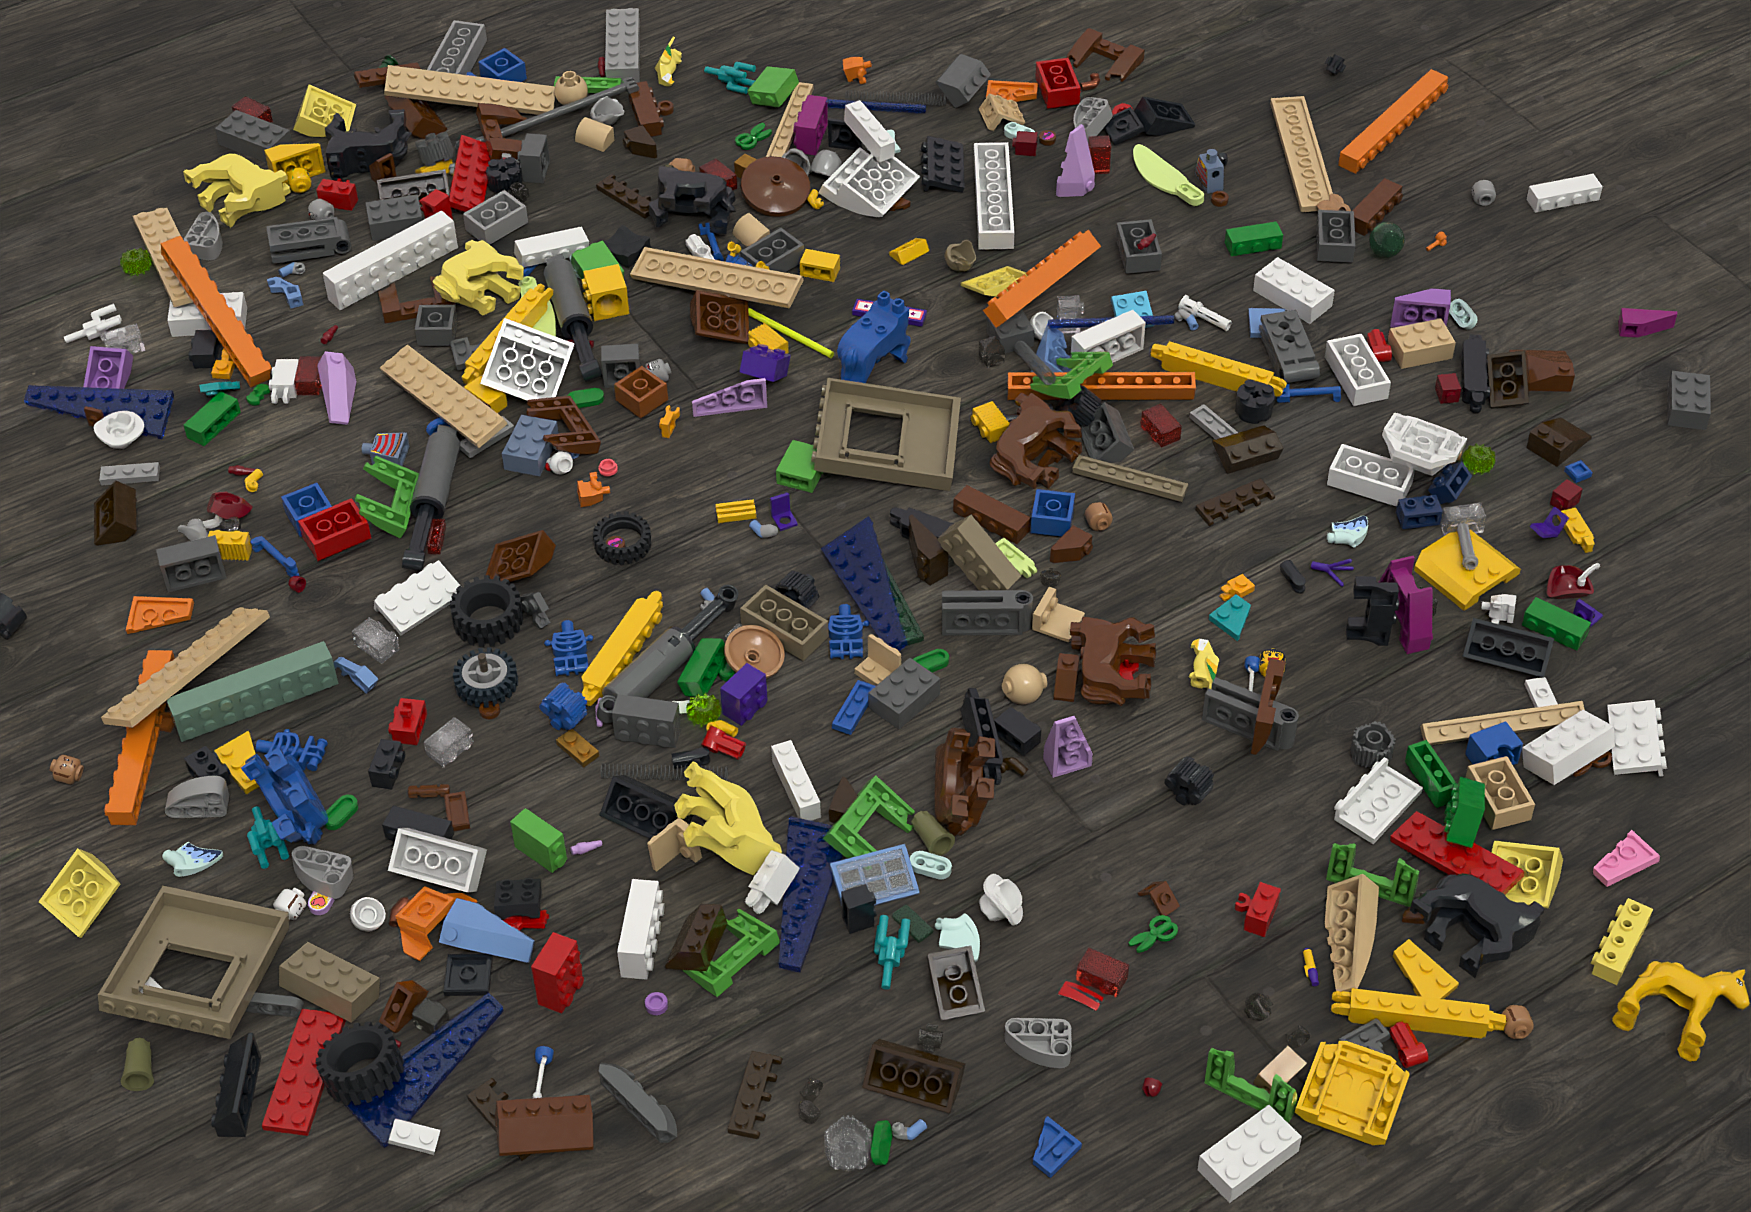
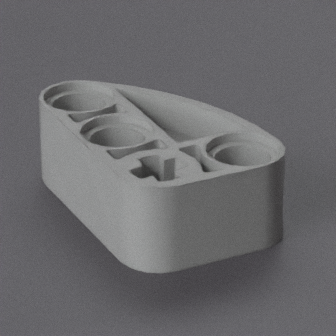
[1073,97,1113,143]
[184,212,222,260]
[165,776,229,818]
[292,846,353,899]
[1005,1018,1072,1068]

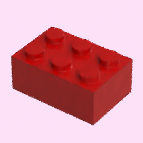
[1035,58,1081,108]
[298,498,371,561]
[531,932,584,1014]

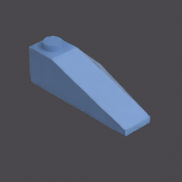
[1031,323,1072,372]
[439,898,535,963]

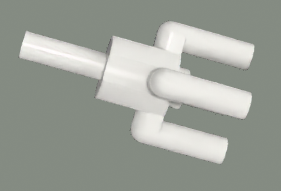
[64,304,127,343]

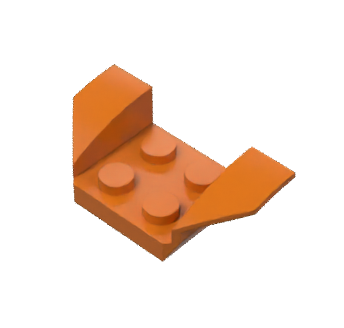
[395,886,478,961]

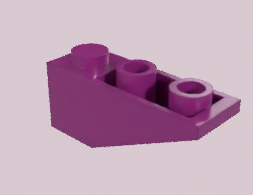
[1618,308,1677,337]

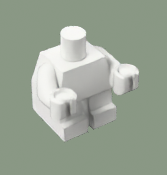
[1482,594,1516,624]

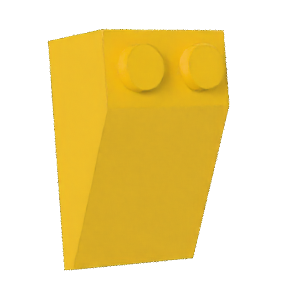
[264,143,326,185]

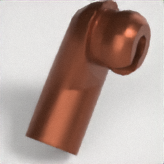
[1080,73,1100,91]
[389,897,411,927]

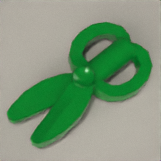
[735,123,772,150]
[1128,915,1178,953]

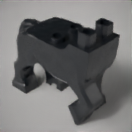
[325,109,412,181]
[649,165,736,234]
[1410,873,1545,978]

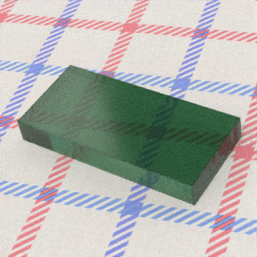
[892,904,933,943]

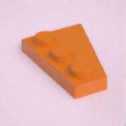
[986,80,1038,102]
[126,596,194,634]

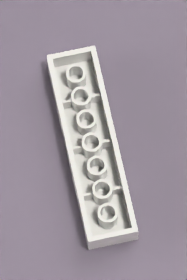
[974,143,1014,250]
[323,211,458,310]

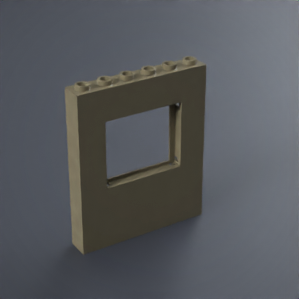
[811,378,961,491]
[98,886,289,1039]

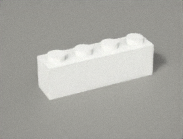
[844,100,896,162]
[1527,174,1603,213]
[514,227,589,267]
[771,740,821,824]

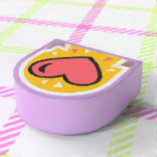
[308,891,335,915]

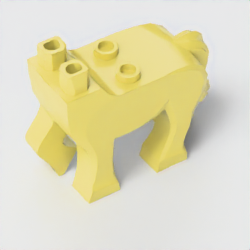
[183,154,291,228]
[433,240,524,315]
[674,762,782,875]

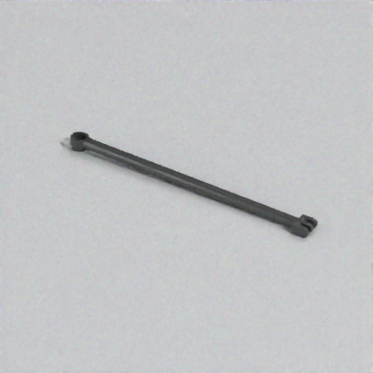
[455,77,639,152]

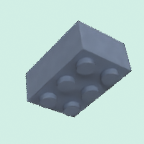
[502,415,559,476]

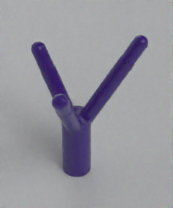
[1311,559,1354,586]

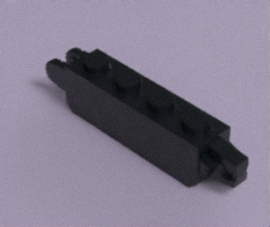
[1461,334,1490,414]
[890,507,954,539]
[960,688,1003,785]

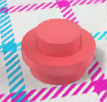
[598,459,618,476]

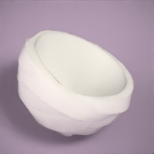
[1030,312,1056,340]
[350,897,386,932]

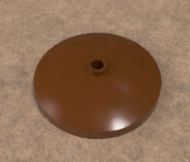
[741,156,810,217]

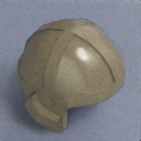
[945,240,976,272]

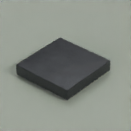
[1104,107,1145,146]
[443,954,493,996]

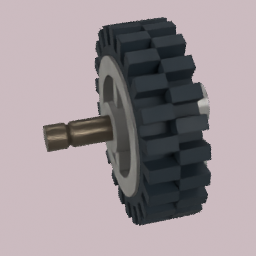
[453,647,518,708]

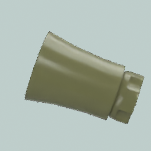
[911,811,955,856]
[121,1038,154,1091]

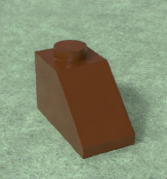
[369,153,397,183]
[1050,525,1093,563]
[1054,653,1080,702]
[379,980,429,1033]

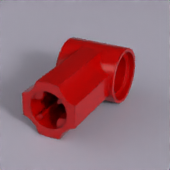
[1367,329,1392,362]
[701,726,746,760]
[1389,1021,1428,1068]

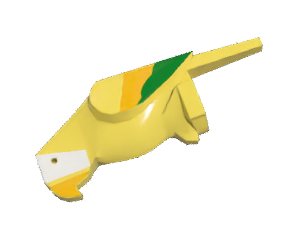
[655,37,682,86]
[1189,639,1219,690]

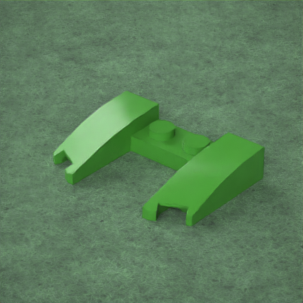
[1030,352,1113,399]
[355,456,419,538]
[823,775,915,871]
[1326,843,1419,907]
[683,909,780,997]
[1204,1048,1297,1123]

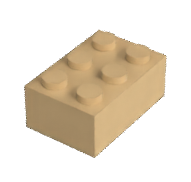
[1387,318,1456,369]
[1465,756,1535,830]

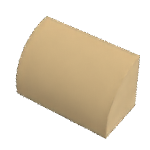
[575,117,615,152]
[733,213,770,247]

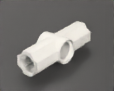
[686,234,715,260]

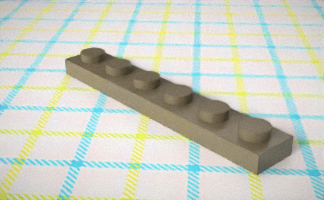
[1072,455,1188,502]

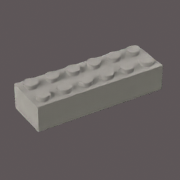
[605,8,640,84]
[427,20,487,75]

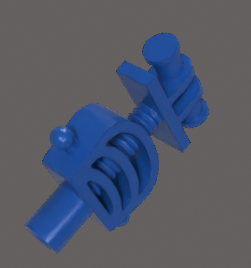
[828,604,870,659]
[544,620,593,677]
[256,729,328,771]

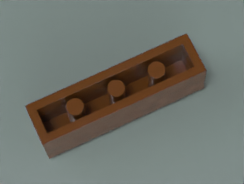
[628,81,664,136]
[1352,178,1403,236]
[953,485,1031,544]

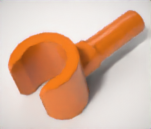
[1426,232,1447,251]

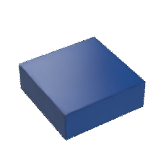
[1564,460,1593,483]

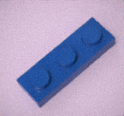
[832,680,876,735]

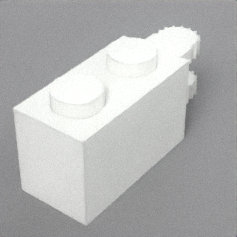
[269,359,302,404]
[745,850,800,914]

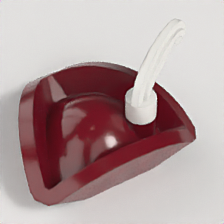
[199,491,253,528]
[1547,563,1600,599]

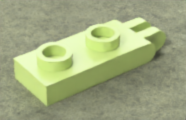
[995,538,1037,578]

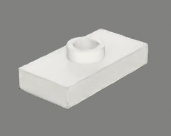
[1524,677,1557,708]

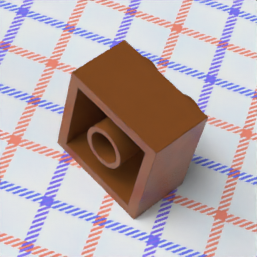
[614,366,668,418]

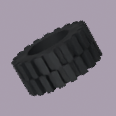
[450,575,524,648]
[316,1022,404,1105]

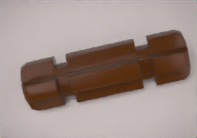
[408,784,450,798]

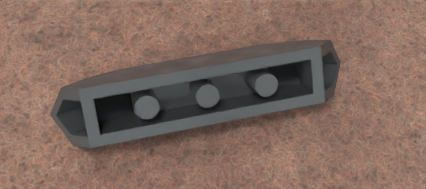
[599,1062,677,1143]

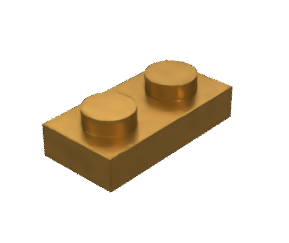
[556,729,599,768]

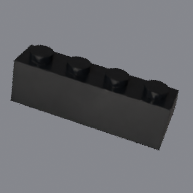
[1463,618,1554,678]
[599,775,693,839]
[211,1033,261,1137]

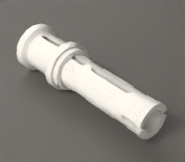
[1178,295,1232,331]

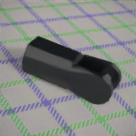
[1280,560,1306,593]
[671,747,710,769]

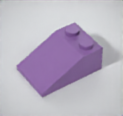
[1390,289,1451,327]
[81,346,133,403]

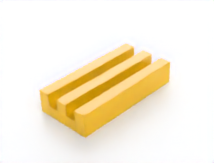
[715,499,756,523]

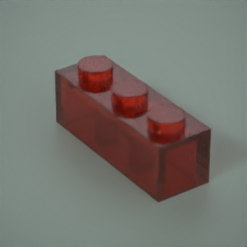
[427,519,446,554]

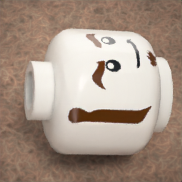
[273,888,307,920]

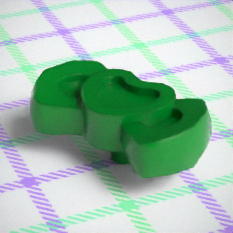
[246,384,270,406]

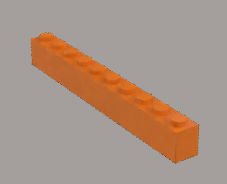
[1338,69,1448,174]
[983,229,1101,328]
[161,235,272,388]
[1007,372,1196,400]
[105,650,175,825]

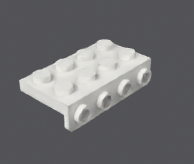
[374,560,460,636]
[1608,700,1667,776]
[1334,757,1423,844]

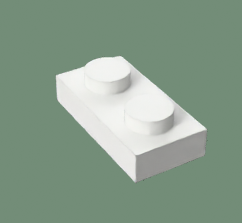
[388,1119,440,1155]

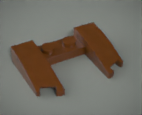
[1067,28,1145,82]
[476,103,527,160]
[378,276,455,324]
[526,396,601,454]
[1251,658,1286,755]

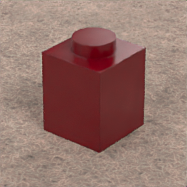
[1012,131,1038,156]
[1435,373,1461,404]
[1550,479,1583,511]

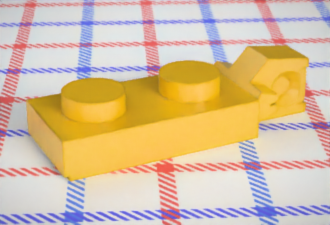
[1557,508,1595,553]

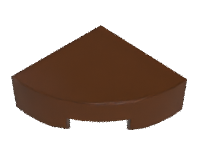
[889,198,910,211]
[1038,449,1063,467]
[1402,907,1424,924]

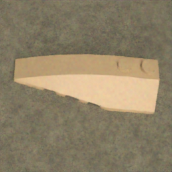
[1325,874,1379,992]

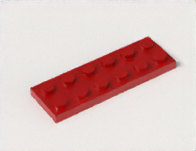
[449,135,491,212]
[1390,811,1524,895]
[262,1009,346,1136]

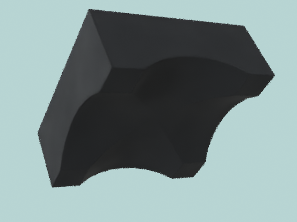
[603,225,651,267]
[494,878,542,920]

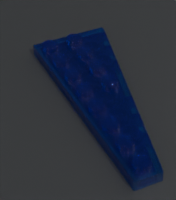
[24,385,174,439]
[821,516,908,651]
[779,816,843,973]
[344,993,504,1148]

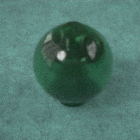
[1369,222,1405,258]

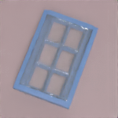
[830,844,919,906]

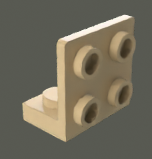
[979,94,1025,131]
[1032,587,1085,642]
[855,634,901,686]
[648,818,702,872]

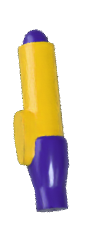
[1303,948,1319,986]

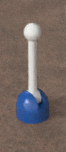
[1244,656,1260,692]
[533,1046,554,1098]

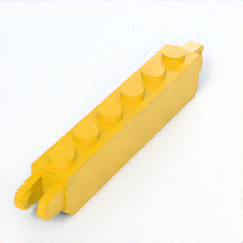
[462,284,554,385]
[1151,341,1287,397]
[581,591,663,706]
[1331,988,1506,1038]

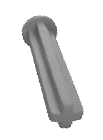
[1457,523,1478,570]

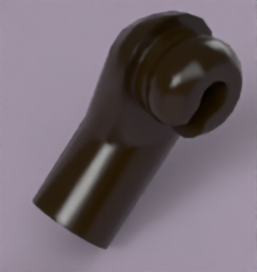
[1000,757,1029,777]

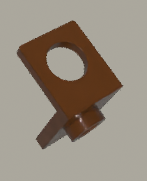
[84,406,114,427]
[1138,881,1180,916]

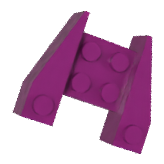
[1378,556,1433,654]

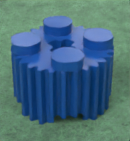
[539,683,587,730]

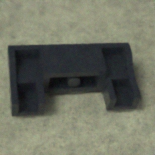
[1346,576,1399,646]

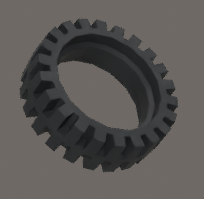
[593,511,651,565]

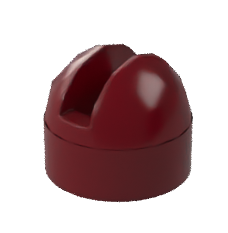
[288,576,306,592]
[1142,1078,1162,1097]

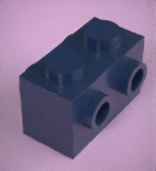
[1428,461,1472,504]
[1396,495,1443,529]

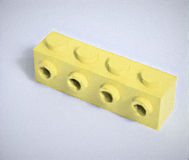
[1591,898,1653,985]

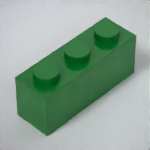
[1225,221,1283,256]
[184,391,241,446]
[1522,597,1591,651]
[677,638,726,697]
[1405,740,1456,808]

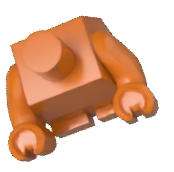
[843,57,872,84]
[577,472,610,507]

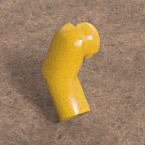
[807,189,824,209]
[244,469,263,492]
[706,720,738,737]

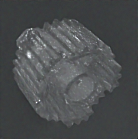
[824,1115,872,1171]

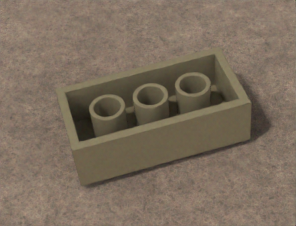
[937,515,1021,591]
[740,585,829,661]
[279,942,380,1023]

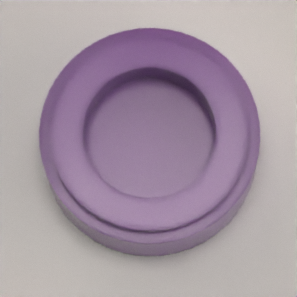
[645,992,668,1015]

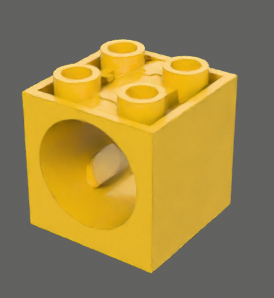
[581,264,629,321]

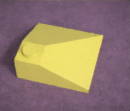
[293,85,356,137]
[961,266,1027,297]
[1492,841,1563,908]
[39,848,120,938]

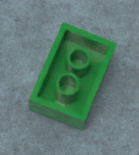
[1444,777,1485,848]

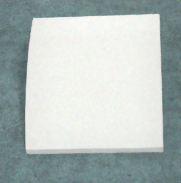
[818,147,920,217]
[480,318,574,401]

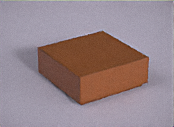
[155,711,174,733]

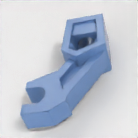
[267,277,303,309]
[334,657,378,694]

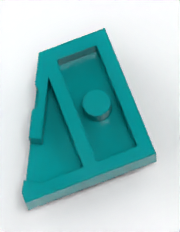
[199,381,241,396]
[1209,594,1251,641]

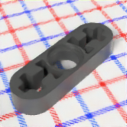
[245,992,304,1017]

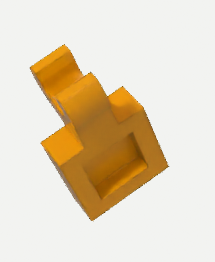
[211,348,235,379]
[659,405,680,438]
[1219,574,1255,601]

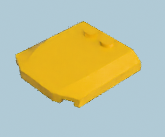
[1414,530,1521,611]
[1295,1041,1410,1145]

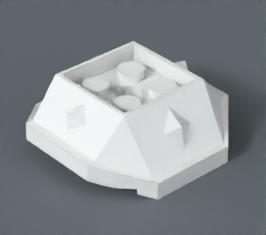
[1382,413,1467,476]

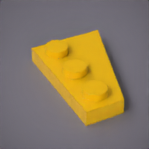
[214,731,259,794]
[1393,939,1459,999]

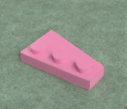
[1593,830,1660,887]

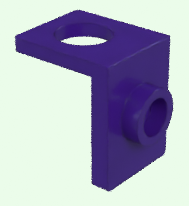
[770,492,798,531]
[1530,507,1569,538]
[1573,599,1603,627]

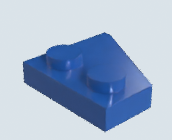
[1033,1116,1082,1178]

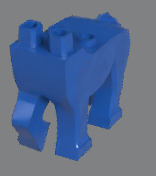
[837,291,911,383]
[241,747,328,845]

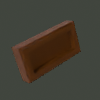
[444,791,470,831]

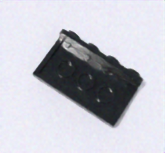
[920,136,965,193]

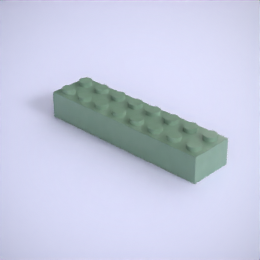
[166,641,339,742]

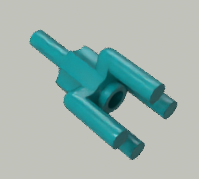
[704,62,756,94]
[247,806,289,869]
[874,915,910,990]

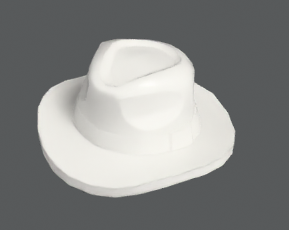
[94,411,144,449]
[979,874,1023,925]

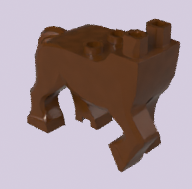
[990,393,1082,489]
[1070,617,1157,706]
[935,728,995,836]

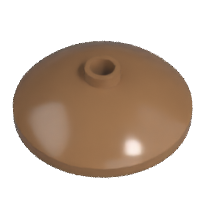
[724,625,785,679]

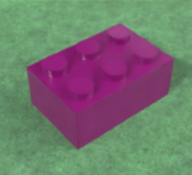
[793,95,828,155]

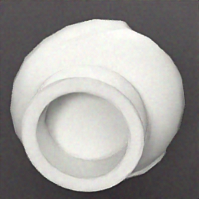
[545,451,573,475]

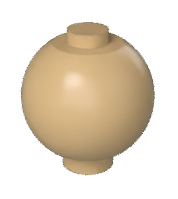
[554,71,588,105]
[1002,664,1047,705]

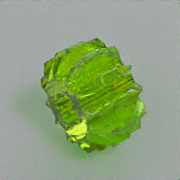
[120,248,152,276]
[1463,443,1496,475]
[686,692,721,727]

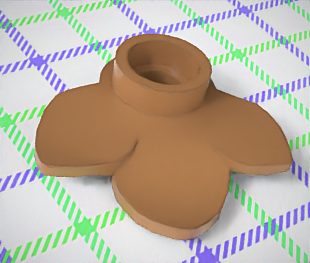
[1316,194,1351,211]

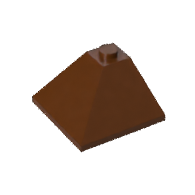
[690,290,749,344]
[1509,350,1575,392]
[486,530,556,582]

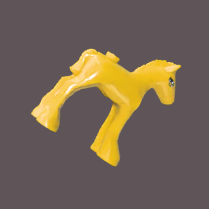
[1612,961,1750,1062]

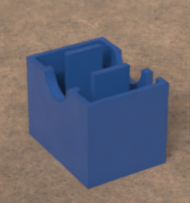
[1465,721,1523,765]

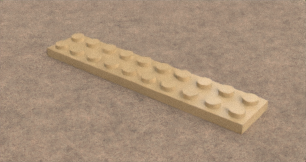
[384,65,555,115]
[1270,96,1333,212]
[133,208,193,307]
[630,247,804,308]
[380,345,507,448]
[101,607,270,728]

